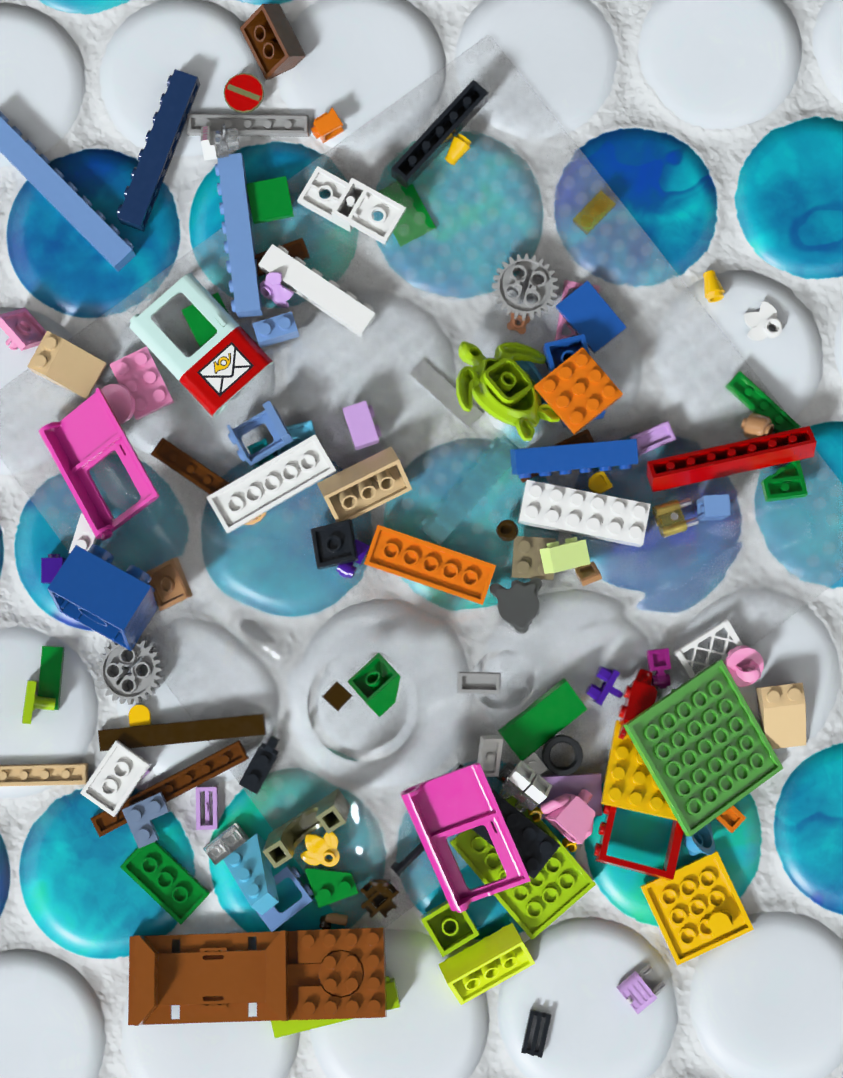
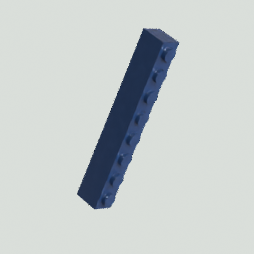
[117,69,200,232]

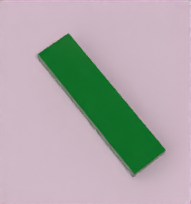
[725,371,801,433]

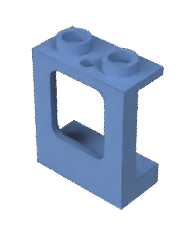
[227,400,293,466]
[256,864,314,932]

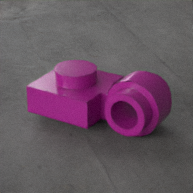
[647,648,671,689]

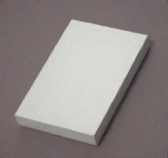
[80,740,151,817]

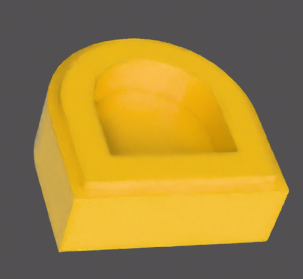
[588,471,613,494]
[129,705,152,727]
[708,911,734,937]

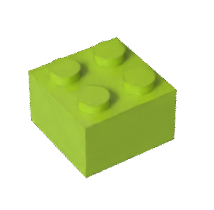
[421,900,479,957]

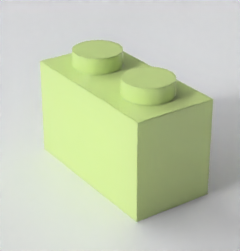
[540,537,591,574]

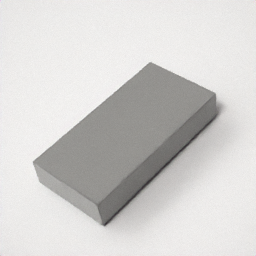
[457,671,501,694]

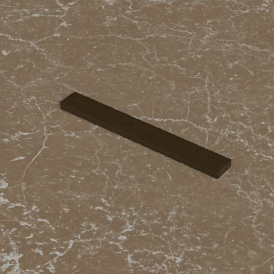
[98,713,267,751]

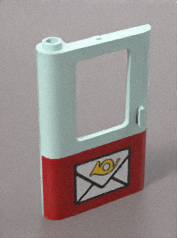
[130,273,274,417]

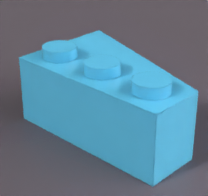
[223,833,279,915]

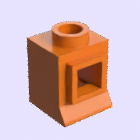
[311,108,344,143]

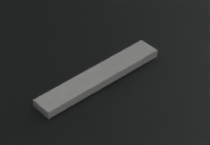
[187,114,309,137]

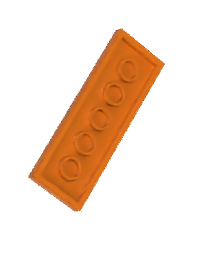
[364,525,496,605]

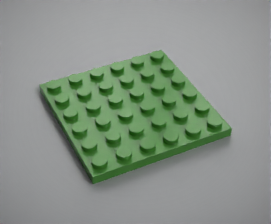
[623,660,783,837]

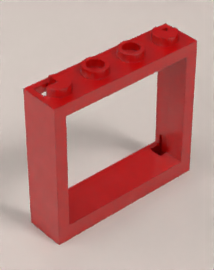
[594,805,683,881]

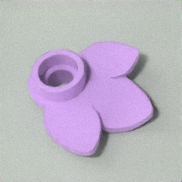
[259,272,294,308]

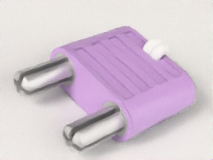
[616,964,667,1014]

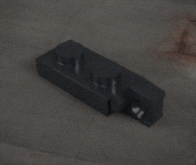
[239,736,280,794]

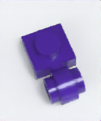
[336,539,370,579]

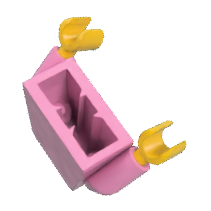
[528,789,595,852]

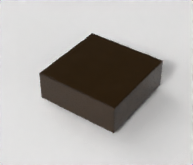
[322,681,353,711]

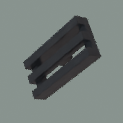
[521,1009,551,1058]

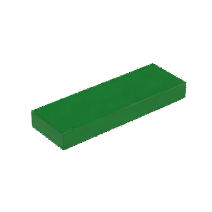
[38,646,65,710]

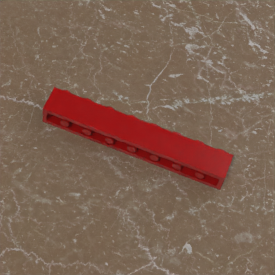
[647,426,817,492]

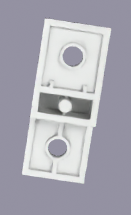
[297,166,406,245]

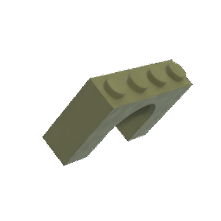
[262,789,350,868]

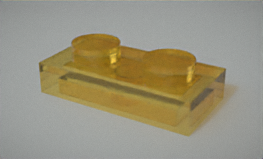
[572,191,616,235]

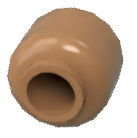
[741,413,774,439]

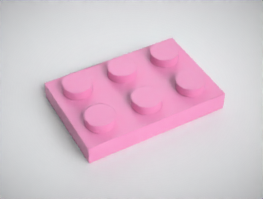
[109,346,174,420]

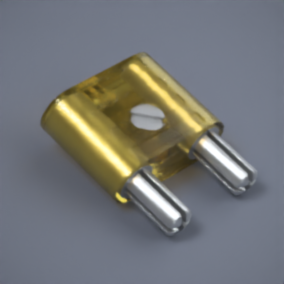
[652,498,699,538]

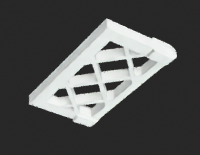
[674,619,743,679]

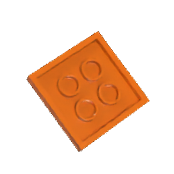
[534,347,623,435]

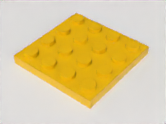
[601,720,677,821]
[640,850,754,966]

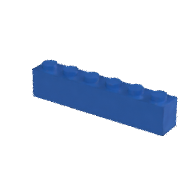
[510,439,639,478]

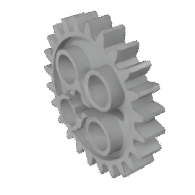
[492,253,559,321]
[95,638,164,705]

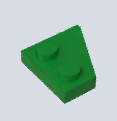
[761,460,808,502]
[305,867,359,908]

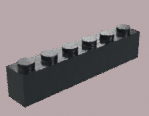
[391,79,489,189]

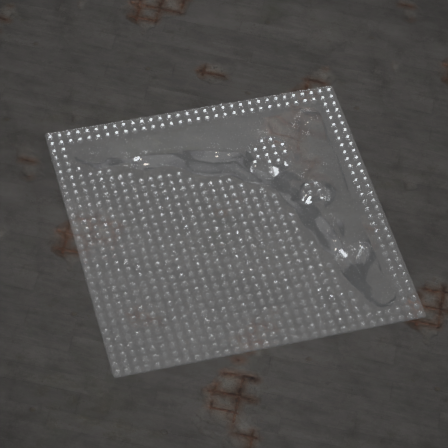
[0,35,843,929]

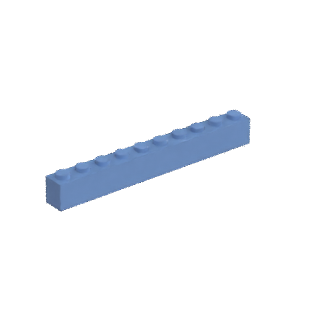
[0,111,136,272]

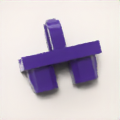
[585,666,623,706]

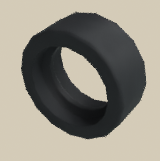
[542,734,583,776]

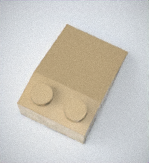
[27,331,107,399]
[756,683,806,749]

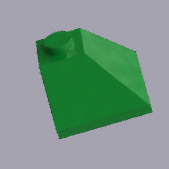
[347,653,401,717]

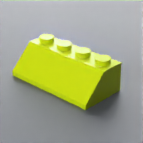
[438,923,535,1005]

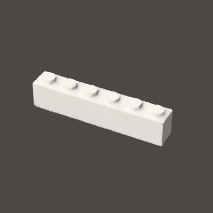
[258,244,375,337]

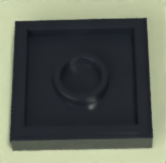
[311,519,359,570]

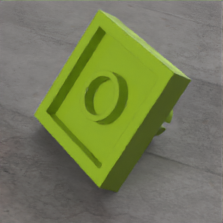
[22,680,56,724]

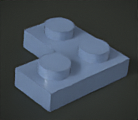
[122,791,170,848]

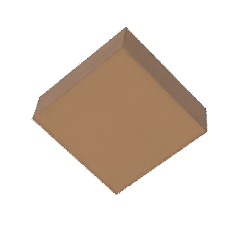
[575,561,602,586]

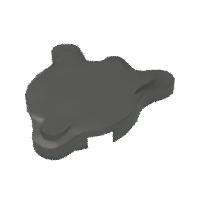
[490,577,542,634]

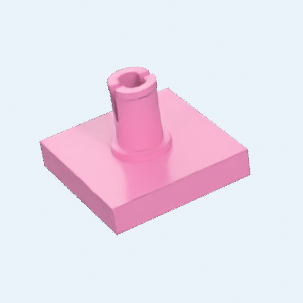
[0,307,46,351]

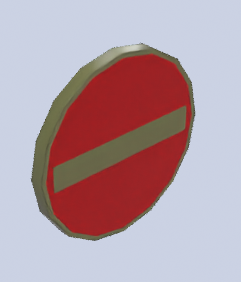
[224,73,264,113]

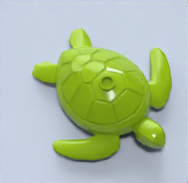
[456,341,560,441]

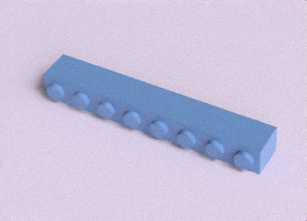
[215,153,263,319]

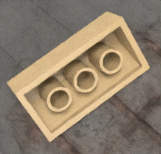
[317,447,412,522]

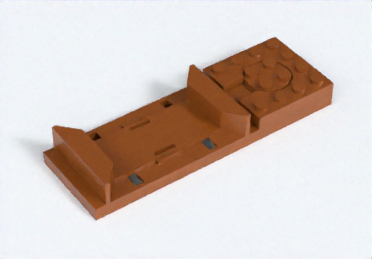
[128,928,387,1026]

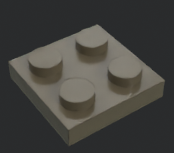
[511,536,556,581]

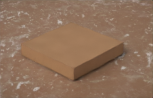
[146,557,193,611]

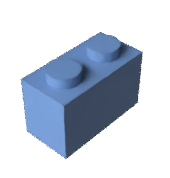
[252,311,299,348]
[696,494,733,521]

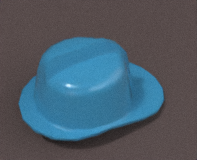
[682,823,716,856]

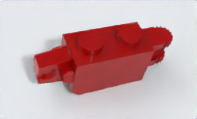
[618,669,657,743]

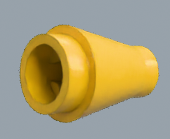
[444,133,472,166]
[703,270,725,303]

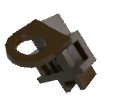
[360,878,400,918]

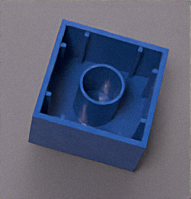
[47,544,157,651]

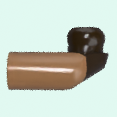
[319,913,348,929]

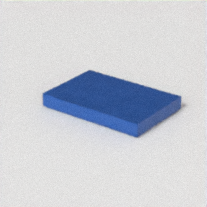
[556,280,627,354]

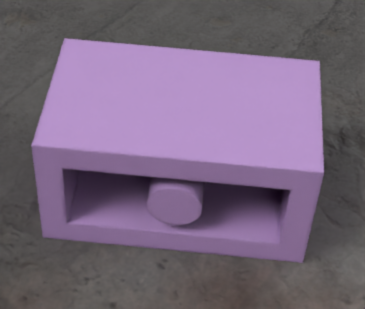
[342,401,382,450]

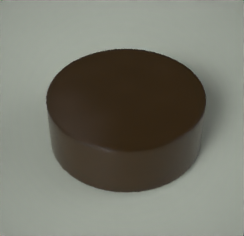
[496,520,519,542]

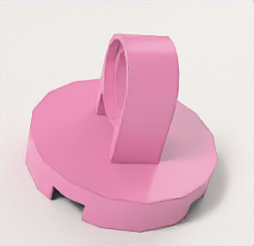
[723,645,764,687]

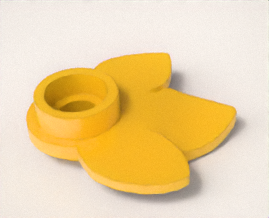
[300,832,340,867]

